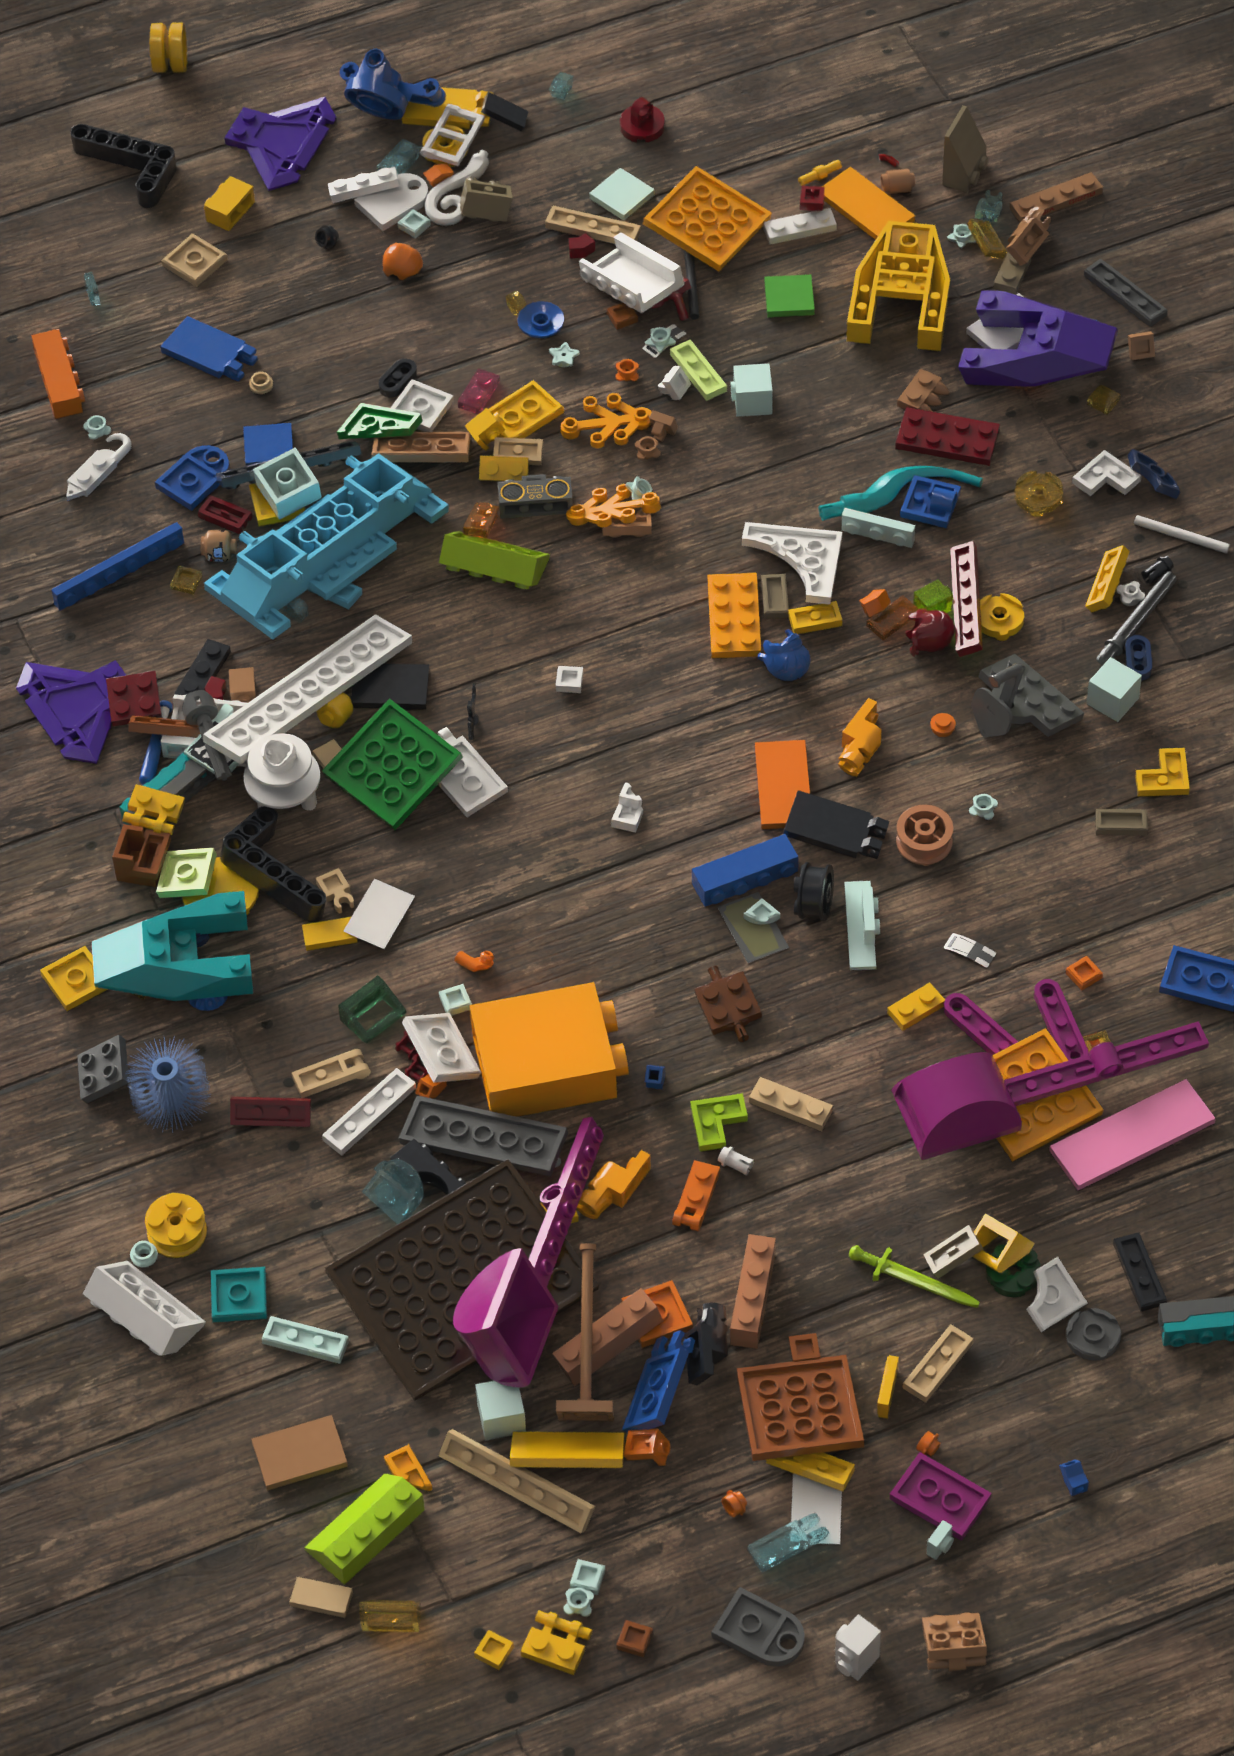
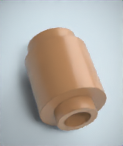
[881,169,915,194]

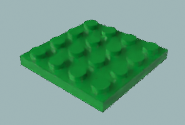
[322,698,463,830]

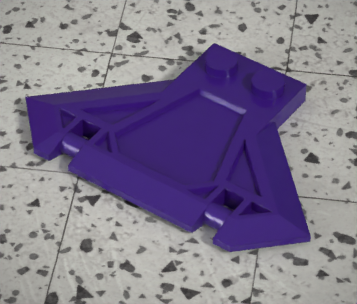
[224,97,336,191]
[16,660,126,764]

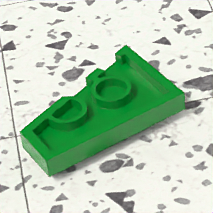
[337,403,423,439]

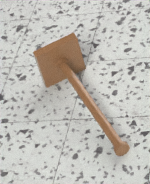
[556,1243,614,1421]

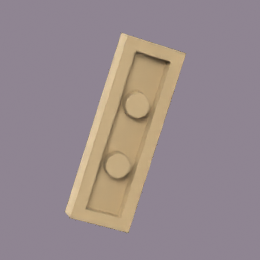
[749,1077,833,1131]
[903,1324,974,1403]

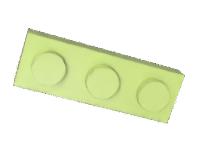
[670,340,727,401]

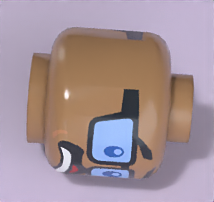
[201,530,237,562]

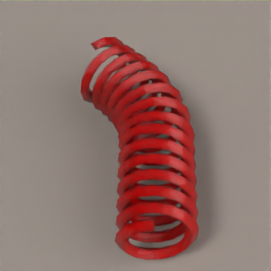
[879,154,899,167]

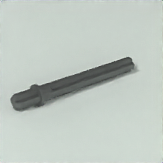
[1096,571,1177,666]

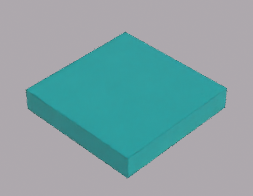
[211,1267,267,1322]

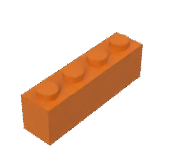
[31,329,85,419]

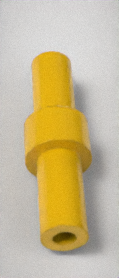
[798,160,842,186]

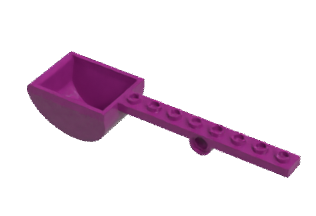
[892,1021,1209,1160]
[453,1117,604,1388]

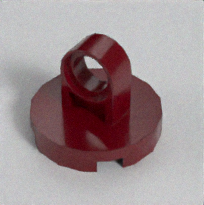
[619,97,665,143]

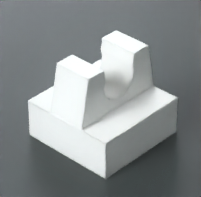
[658,366,691,400]

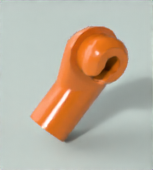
[454,951,494,972]

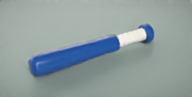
[139,700,173,785]

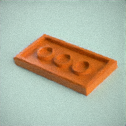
[755,740,810,830]

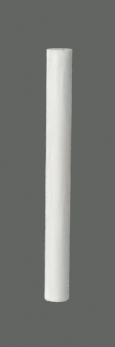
[1134,515,1230,554]

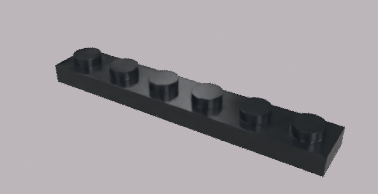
[216,440,361,489]

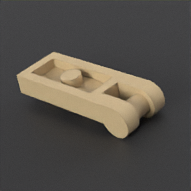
[291,1049,371,1098]

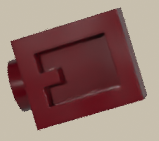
[800,186,825,211]

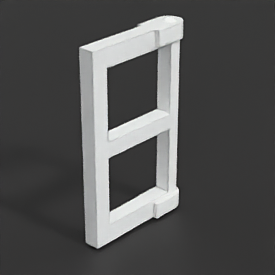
[420,104,485,166]

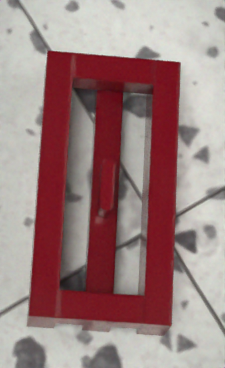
[198,495,253,534]

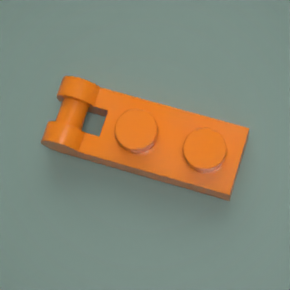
[672,1160,720,1231]

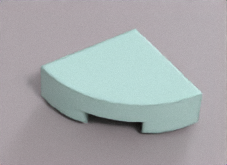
[744,898,780,925]

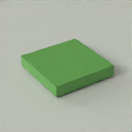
[764,275,814,317]

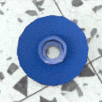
[517,301,564,338]

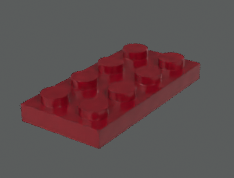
[895,407,1000,466]

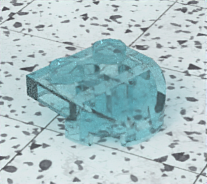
[362,1159,423,1224]

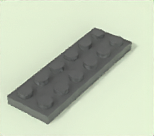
[399,1095,568,1177]

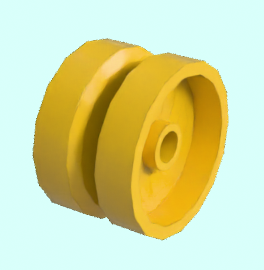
[149,23,187,73]

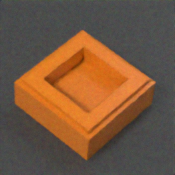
[1066,956,1103,991]

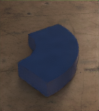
[1128,449,1181,499]

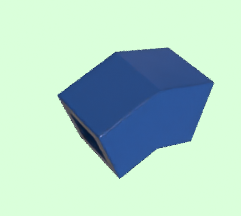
[645,1065,665,1089]
[1059,1459,1089,1496]

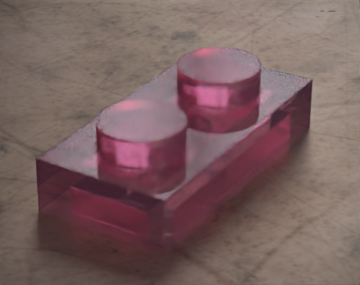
[457,368,500,414]

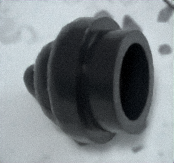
[315,225,339,249]

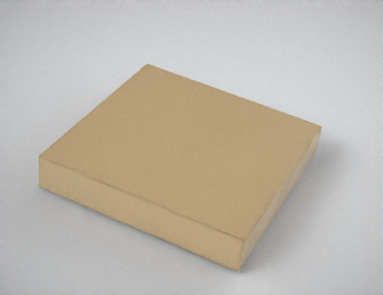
[161,233,228,287]

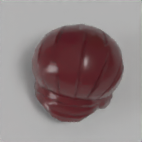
[905,608,955,657]

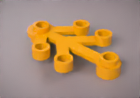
[561,393,652,449]
[566,484,661,527]

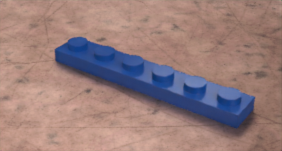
[51,522,184,611]

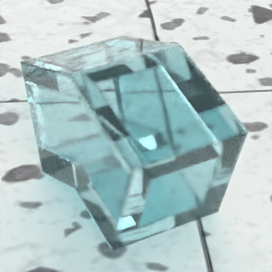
[549,72,573,100]

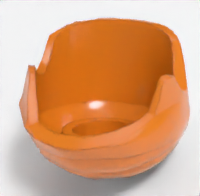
[383,243,423,280]

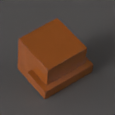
[112,824,171,887]

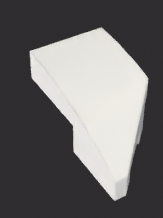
[611,783,643,833]

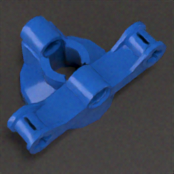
[340,49,446,120]

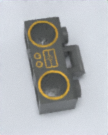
[498,474,573,519]

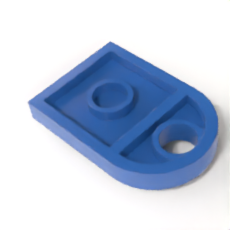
[155,446,230,511]

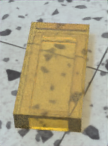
[967,219,1007,259]

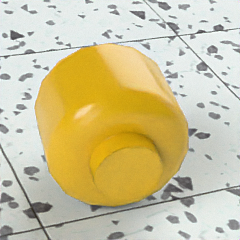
[316,692,353,728]

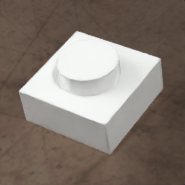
[556,666,583,693]

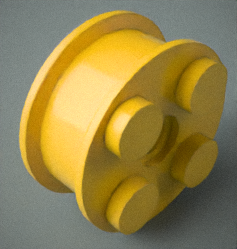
[145,1193,207,1258]

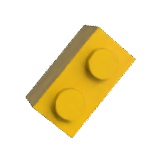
[204,176,255,231]

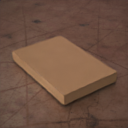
[251,1415,348,1490]

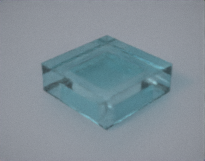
[83,272,100,306]

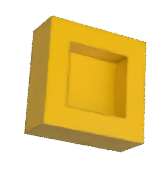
[474,1630,514,1670]

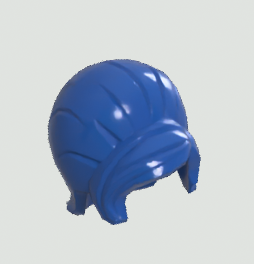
[758,629,811,681]

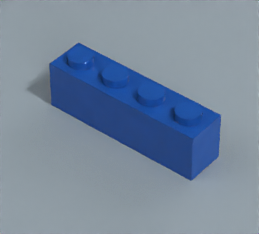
[692,834,798,907]

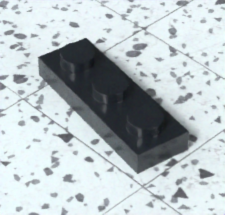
[174,639,231,695]

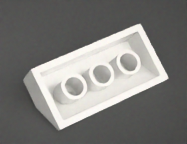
[83,1261,206,1356]

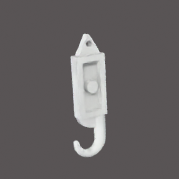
[66,433,132,500]

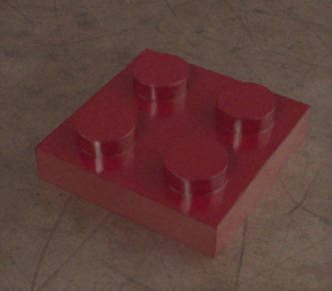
[106,671,162,727]

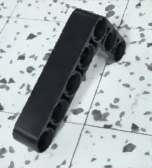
[70,124,177,208]
[220,806,327,923]

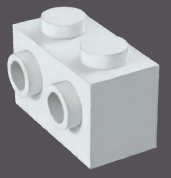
[835,1614,881,1681]

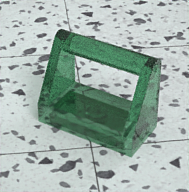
[338,975,407,1044]

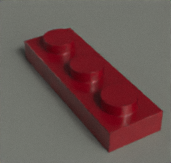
[230,1097,311,1127]

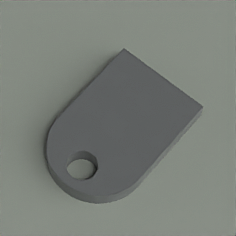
[711,1587,804,1666]

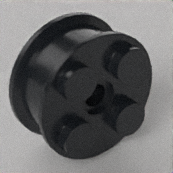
[794,862,834,921]

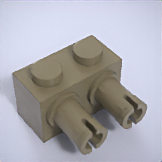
[460,177,512,222]

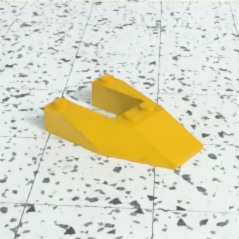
[847,221,950,351]

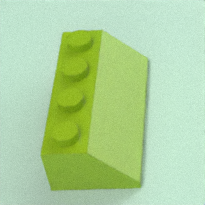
[439,531,550,589]
[304,1474,425,1585]

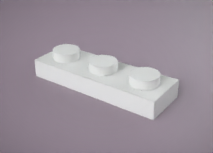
[328,167,400,203]
[763,208,837,245]

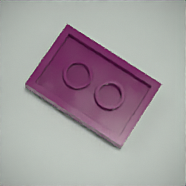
[889,1452,992,1541]

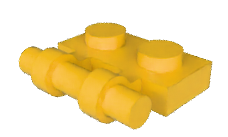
[122,784,185,835]
[520,1611,592,1675]

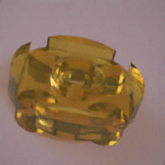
[1014,471,1063,517]

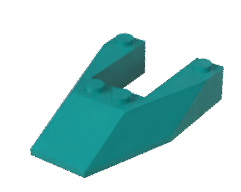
[92,891,253,1001]

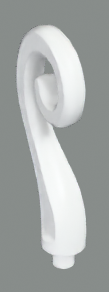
[425,150,489,226]

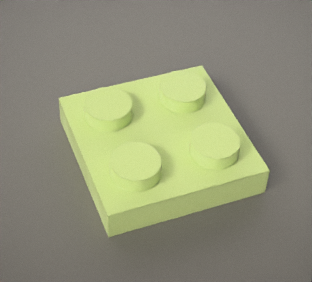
[156,848,217,898]

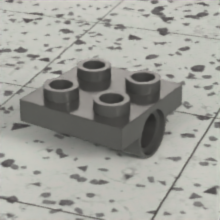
[77,1035,129,1103]

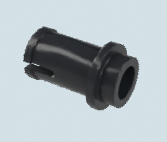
[1141,556,1174,584]

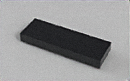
[1113,1232,1167,1312]

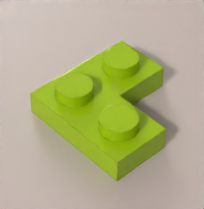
[690,1093,748,1152]

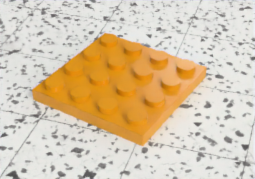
[643,166,772,272]
[993,1028,1103,1162]

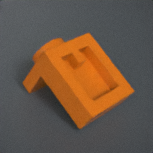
[623,1428,670,1466]

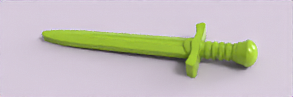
[849,1245,979,1308]

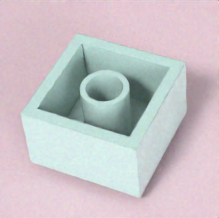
[253,447,322,520]

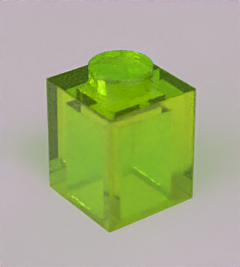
[913,579,953,613]

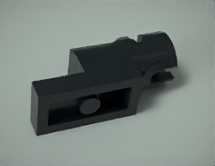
[685,1303,728,1386]

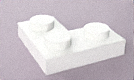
[1072,450,1141,496]

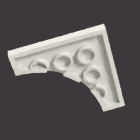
[742,522,842,605]

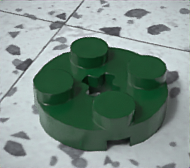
[986,1245,1041,1298]

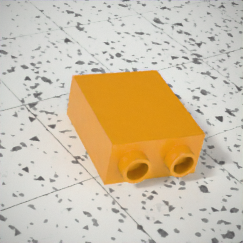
[470,982,629,1117]

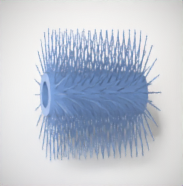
[125,1036,211,1133]

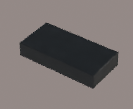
[481,92,528,132]

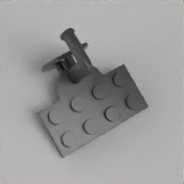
[971,654,1084,737]

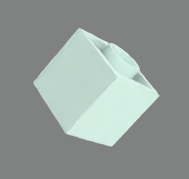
[731,364,772,417]
[1087,657,1142,722]
[476,1381,526,1441]

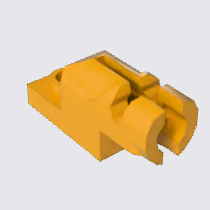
[838,698,881,777]
[577,1150,651,1219]

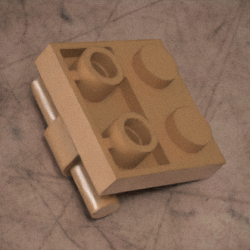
[922,1613,987,1671]

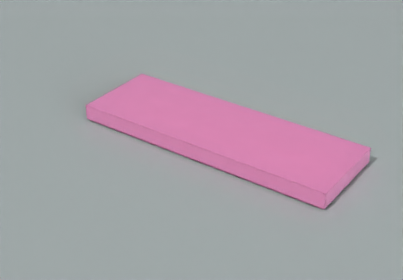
[1049,1079,1215,1190]

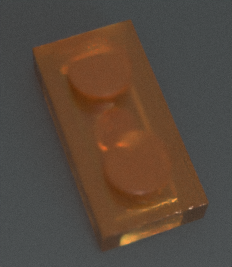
[463,502,499,539]

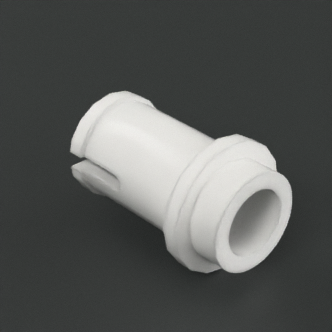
[718,1146,754,1175]

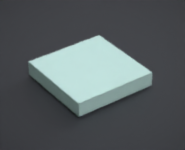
[589,168,655,221]

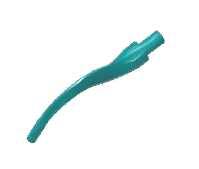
[818,466,983,521]

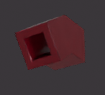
[569,233,595,259]
[205,676,227,700]

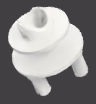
[244,733,320,810]

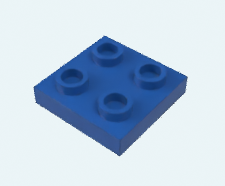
[900,475,961,528]

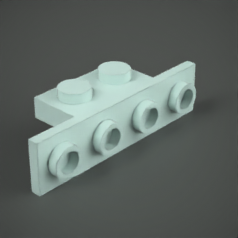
[844,881,880,970]

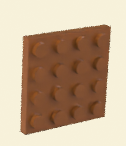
[736,1355,864,1461]

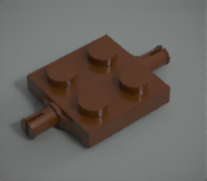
[694,966,762,1042]

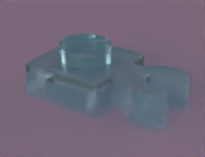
[975,190,1003,222]

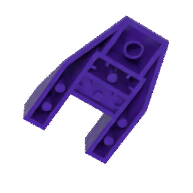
[958,291,1118,387]

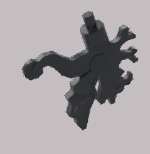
[467,683,479,740]

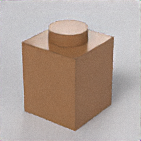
[229,667,257,703]

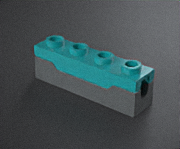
[119,752,216,833]
[1158,1296,1234,1347]

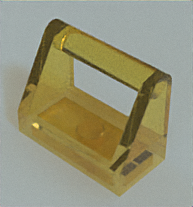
[359,1600,421,1632]

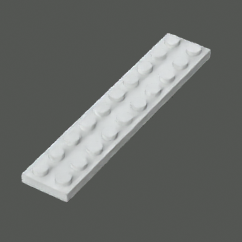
[203,615,412,764]

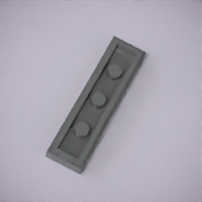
[1084,259,1168,327]

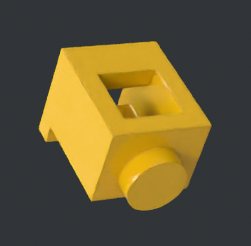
[465,408,506,451]

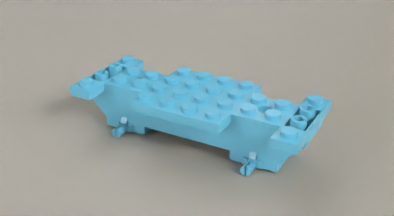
[204,453,449,640]

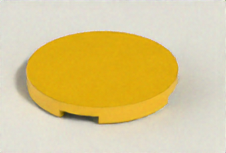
[182,857,259,915]

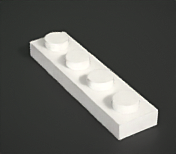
[322,1068,416,1156]

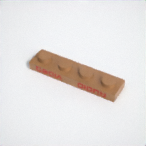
[1010,172,1103,222]

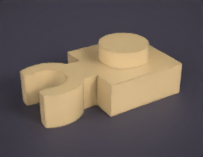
[316,868,354,914]

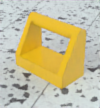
[972,1214,1035,1273]

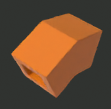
[423,163,454,187]
[859,589,891,618]
[415,1073,447,1099]

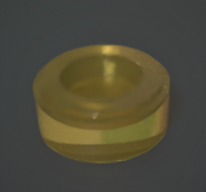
[506,291,527,316]

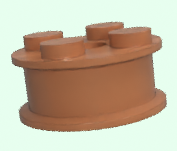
[896,805,953,866]

